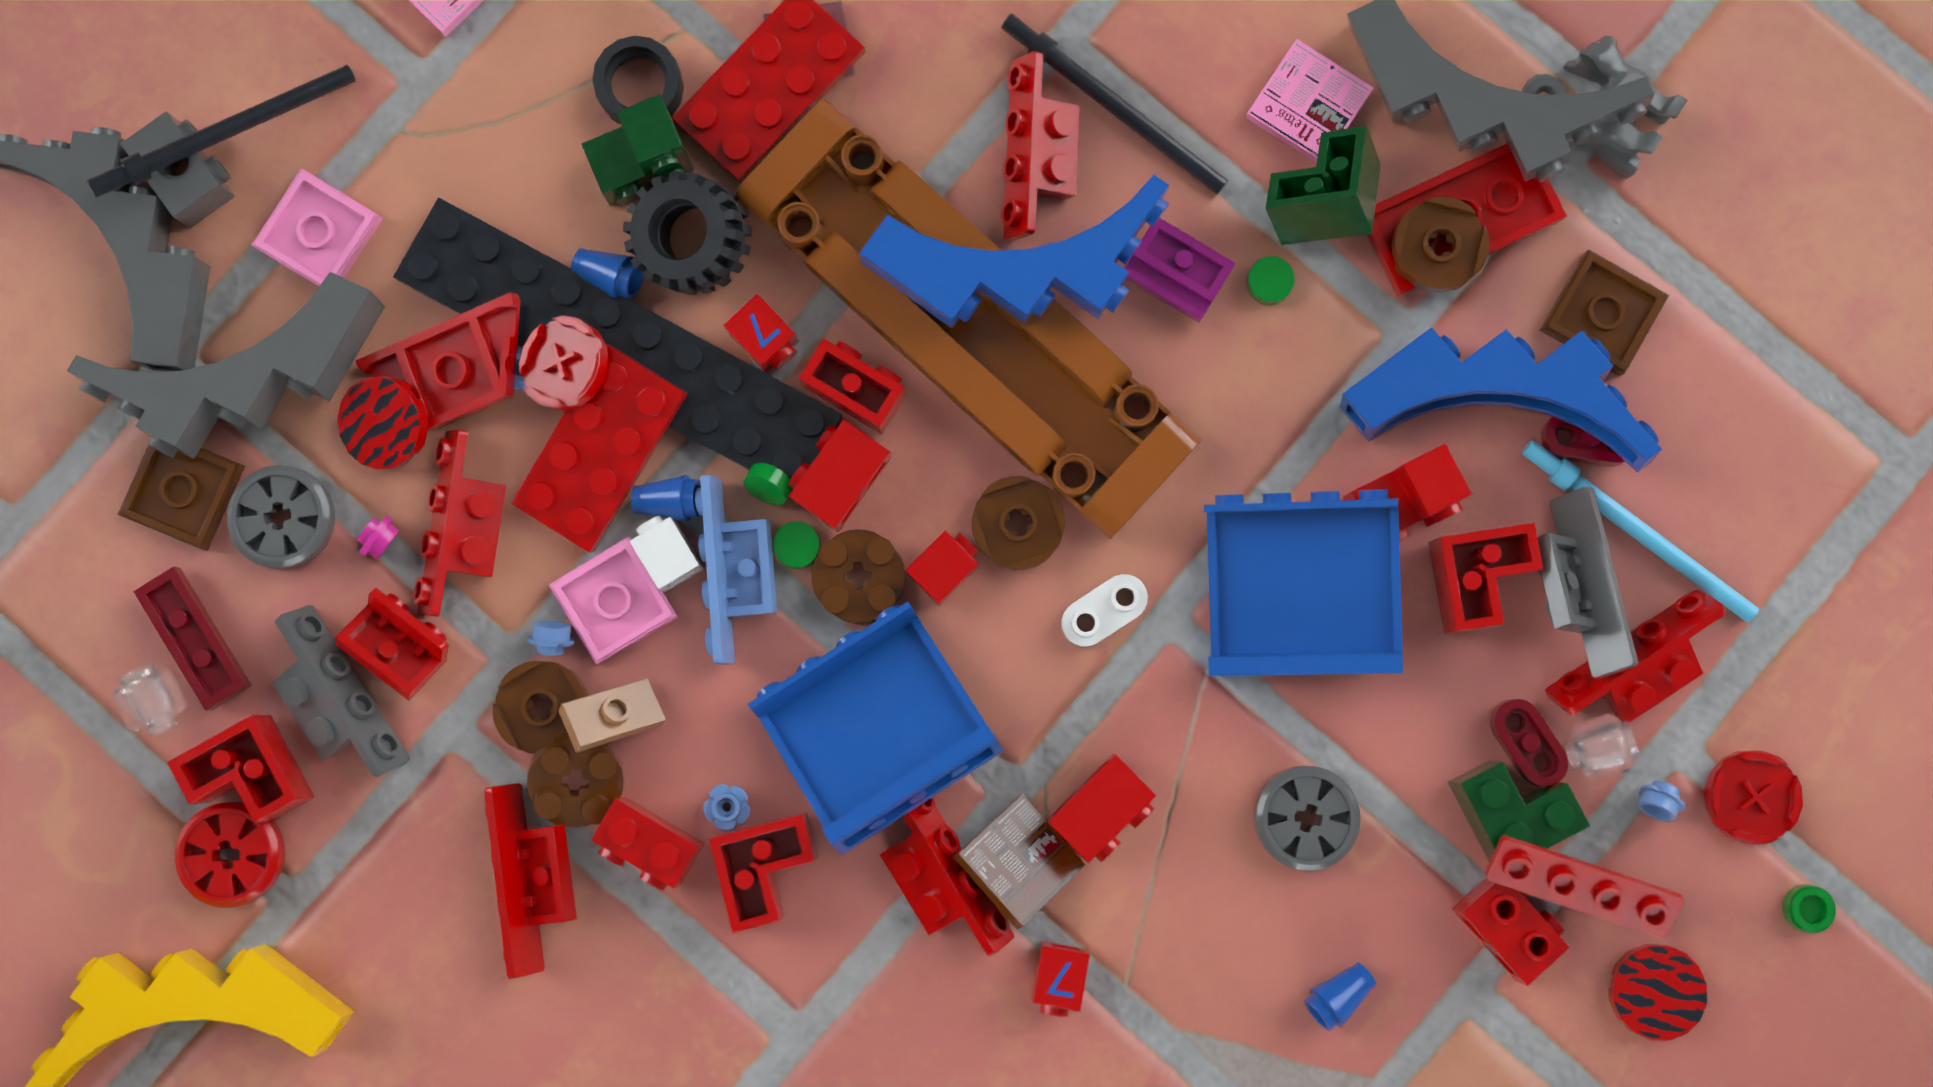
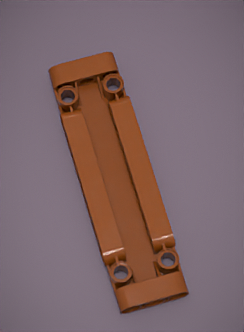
[735,100,1202,539]

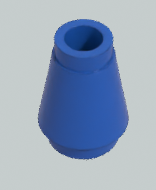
[571,248,644,300]
[631,475,701,522]
[1304,962,1376,1031]

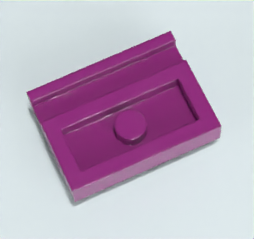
[1124,218,1236,323]

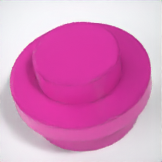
[356,515,400,560]

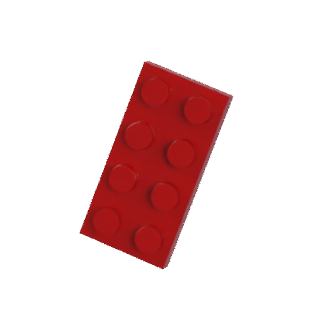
[672,0,866,184]
[1366,143,1567,297]
[511,344,688,553]

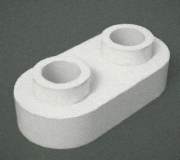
[1061,574,1148,647]

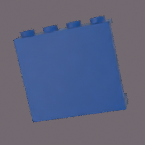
[1204,490,1403,676]
[748,602,1004,855]

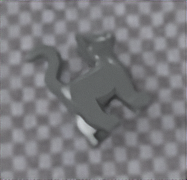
[1522,36,1688,179]

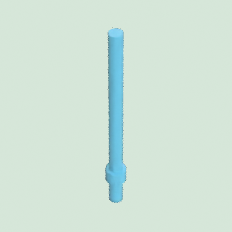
[1521,439,1759,623]

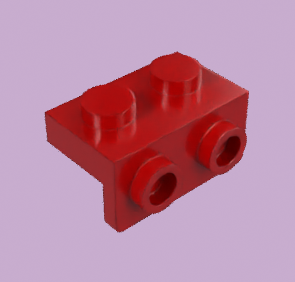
[335,588,449,701]

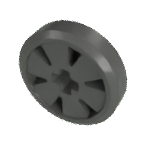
[227,465,335,569]
[1254,766,1361,871]

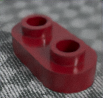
[1541,416,1625,467]
[1490,699,1569,786]

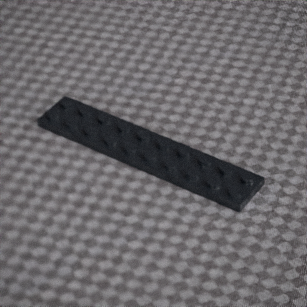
[393,197,843,493]

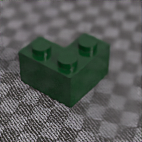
[581,94,694,206]
[1265,126,1381,245]
[1448,761,1590,862]

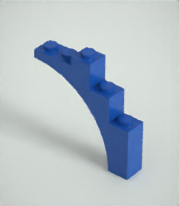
[859,175,1169,328]
[1340,327,1662,473]

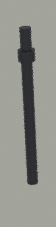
[1001,13,1229,195]
[86,65,356,198]

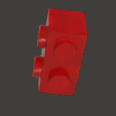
[799,338,906,435]
[788,419,892,533]
[1046,754,1157,864]
[591,797,705,891]
[1452,878,1570,986]

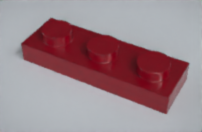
[133,566,252,711]

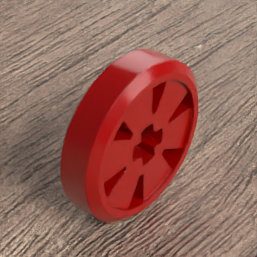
[175,802,285,908]

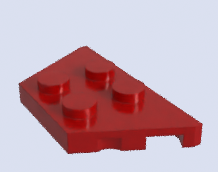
[355,292,521,431]

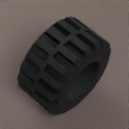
[623,171,752,295]

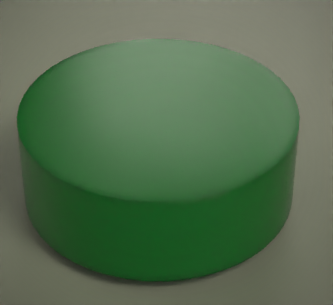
[1246,256,1295,305]
[743,463,792,505]
[773,521,821,569]
[1782,884,1836,933]

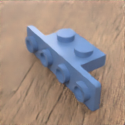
[695,475,777,665]

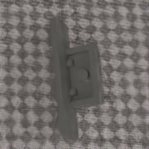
[1538,486,1638,678]
[272,605,410,777]

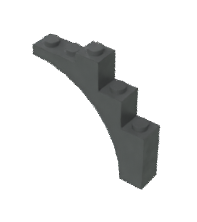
[1347,0,1655,182]
[0,127,210,371]
[67,272,385,459]

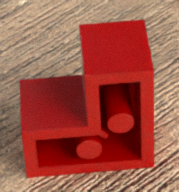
[1343,443,1473,541]
[1428,523,1543,634]
[167,715,315,823]
[709,812,818,934]

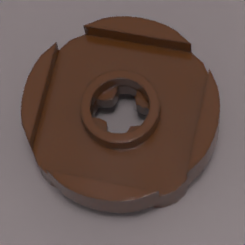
[1392,196,1489,293]
[972,476,1065,570]
[812,529,906,624]
[492,661,588,754]
[527,733,624,828]

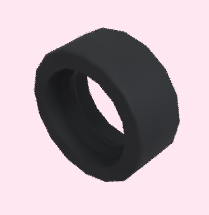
[592,35,684,125]

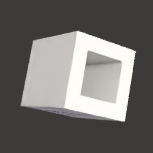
[629,516,705,593]

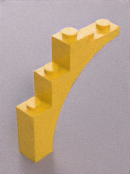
[25,944,355,1087]

